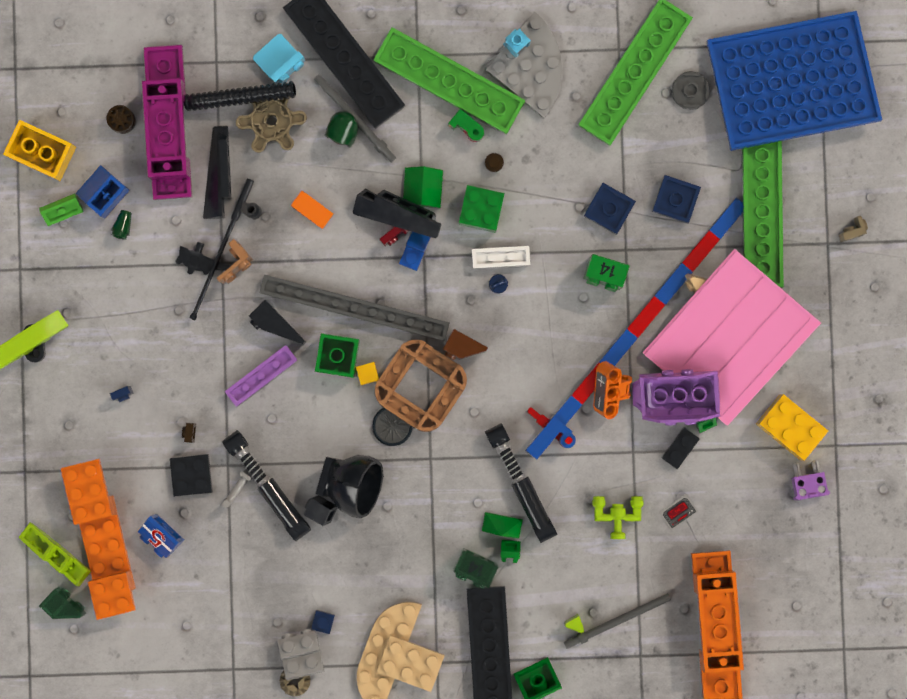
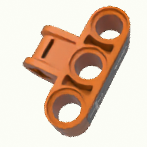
[593,361,632,419]

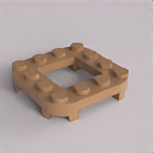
[375,340,467,432]

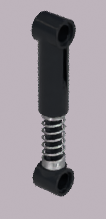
[484,423,558,543]
[222,430,311,541]

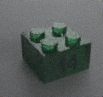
[453,548,499,589]

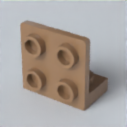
[216,239,253,284]

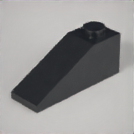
[249,300,306,345]

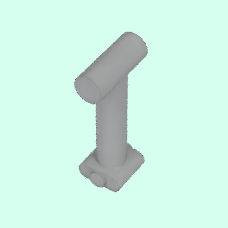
[222,472,252,508]

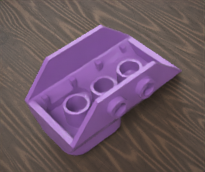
[632,369,720,426]

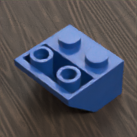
[75,165,130,219]

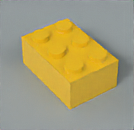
[3,120,76,181]
[756,394,828,461]

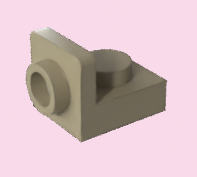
[839,215,868,242]

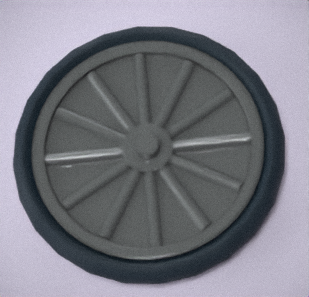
[372,408,413,446]

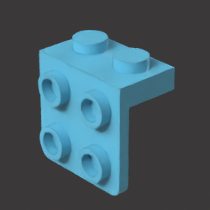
[253,34,305,85]

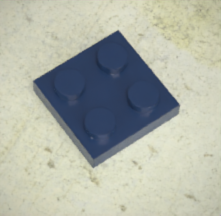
[652,175,701,224]
[584,183,636,235]

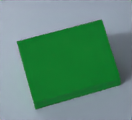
[403,166,443,209]
[514,657,562,699]

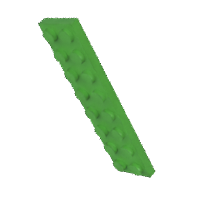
[578,0,693,146]
[373,27,525,135]
[742,141,784,288]

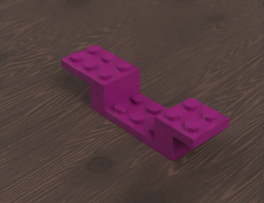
[142,45,192,200]

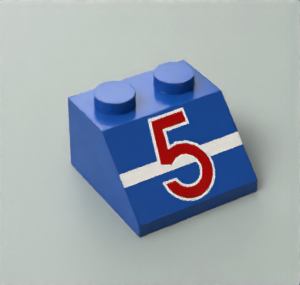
[138,514,184,558]

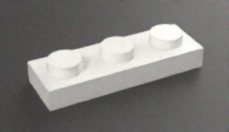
[472,246,530,269]

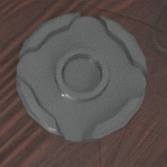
[672,71,710,110]

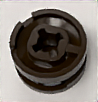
[106,105,136,134]

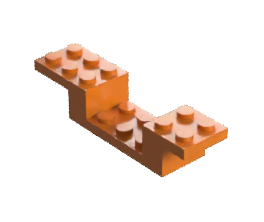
[60,459,136,620]
[691,550,744,699]

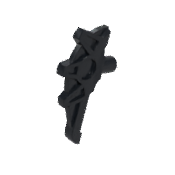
[175,242,230,275]

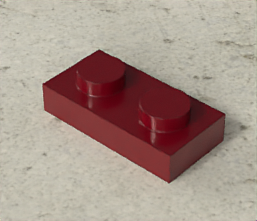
[380,227,410,246]

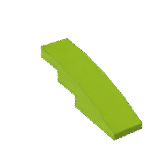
[0,310,69,370]
[18,522,91,587]

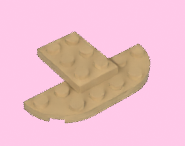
[357,602,445,699]

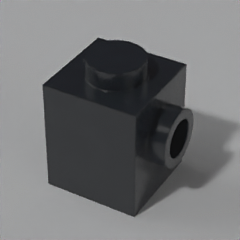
[304,495,337,526]

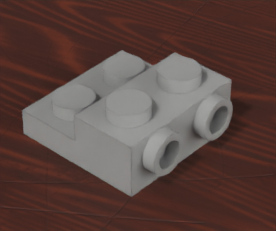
[278,629,325,681]

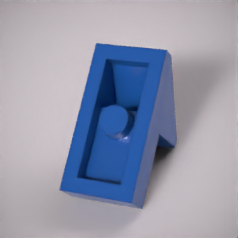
[399,232,431,271]

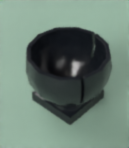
[315,455,384,518]

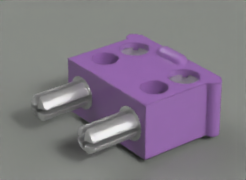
[791,460,830,500]

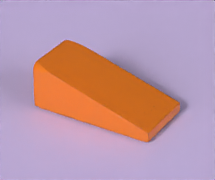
[291,191,334,229]

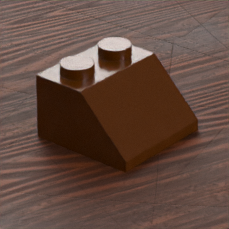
[443,329,488,361]

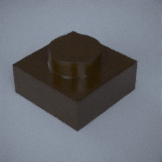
[182,423,196,443]

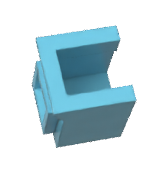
[503,29,531,58]

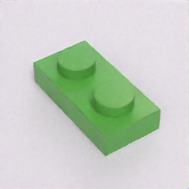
[39,193,83,226]

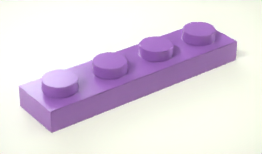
[225,345,298,407]

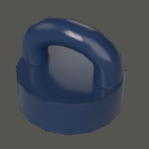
[489,274,508,294]

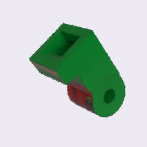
[448,109,484,142]

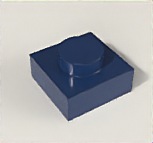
[110,386,133,403]
[311,610,335,634]

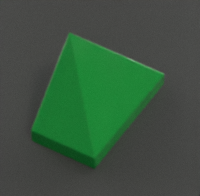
[482,512,523,538]

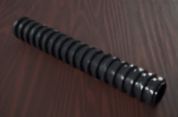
[184,81,296,111]

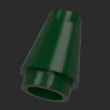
[111,210,132,240]

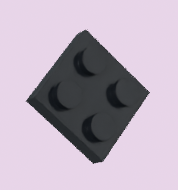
[170,454,213,497]

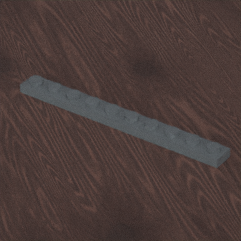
[259,275,450,341]

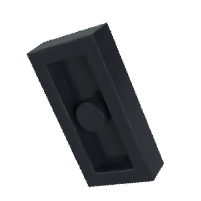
[661,427,700,470]

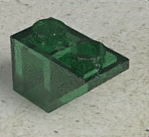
[39,587,86,619]

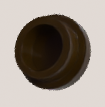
[485,153,504,172]

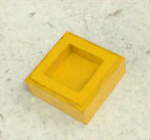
[356,362,379,385]

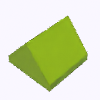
[564,614,584,633]

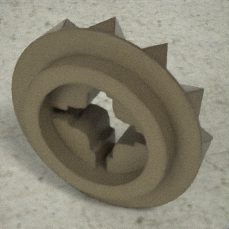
[279,671,310,697]

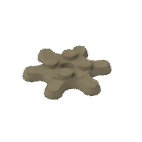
[236,97,307,153]

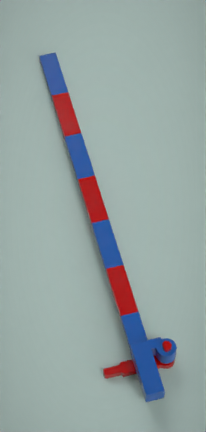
[525,197,743,460]

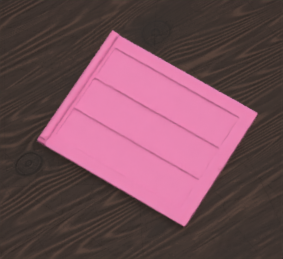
[642,249,821,426]

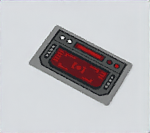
[659,494,698,530]

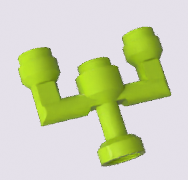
[592,496,644,539]

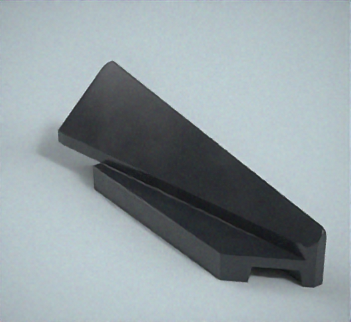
[203,126,232,219]
[353,189,442,238]

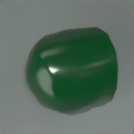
[325,111,358,148]

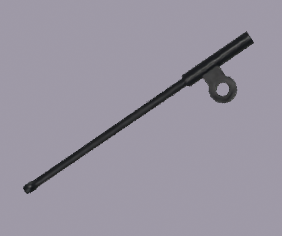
[190,178,262,320]

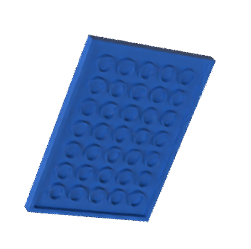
[707,11,883,151]

